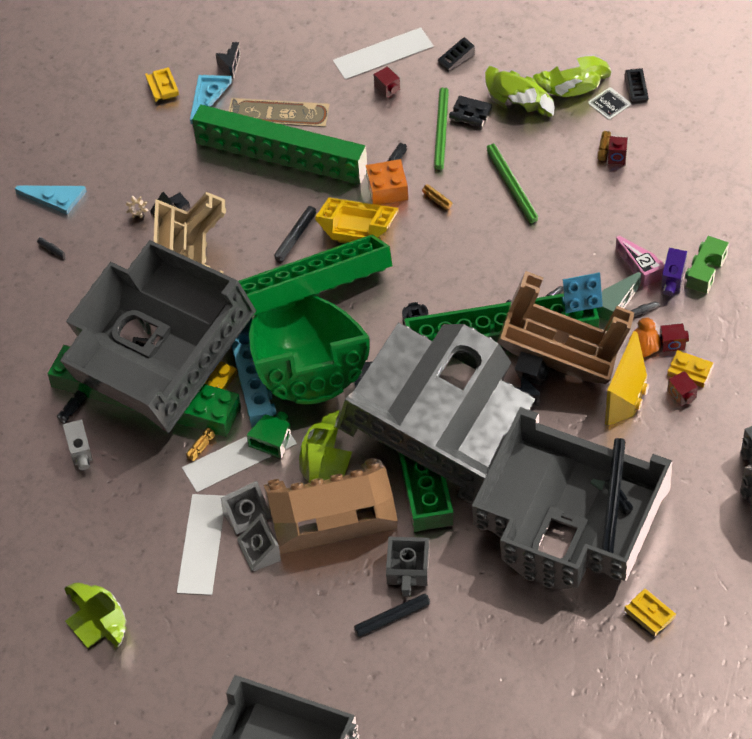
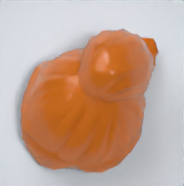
[629,317,661,357]

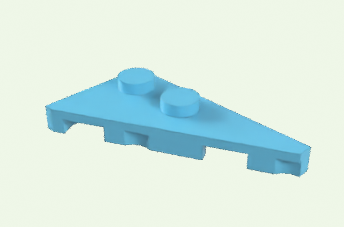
[190,75,232,124]
[15,186,87,215]

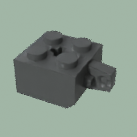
[386,537,430,597]

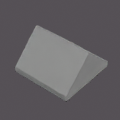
[221,481,272,534]
[237,514,281,571]

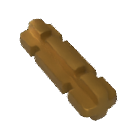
[597,131,611,161]
[422,184,453,210]
[186,428,215,461]

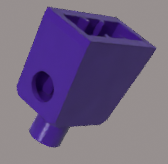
[662,248,688,296]

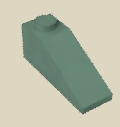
[597,272,642,321]

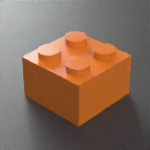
[366,159,408,205]

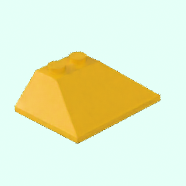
[315,197,399,243]
[605,331,649,425]

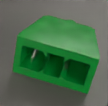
[247,411,291,459]

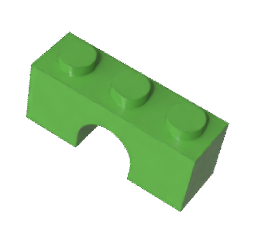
[685,236,729,294]

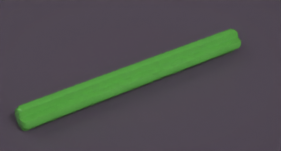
[434,88,449,170]
[487,143,538,223]

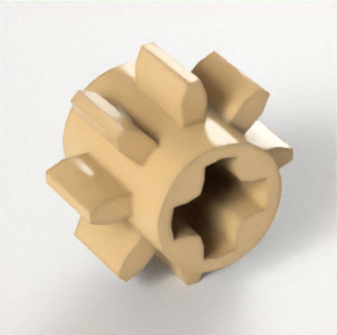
[126,196,148,218]

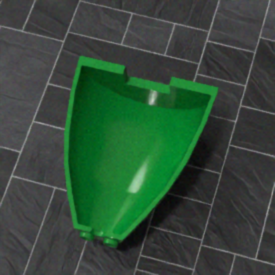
[249,295,370,404]

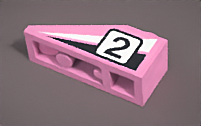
[616,236,664,287]

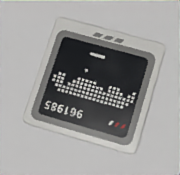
[588,87,631,119]

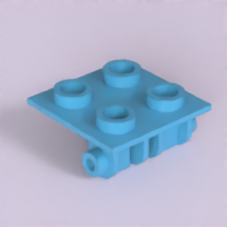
[562,272,603,313]

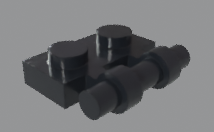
[449,95,492,127]

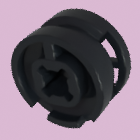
[402,302,429,325]

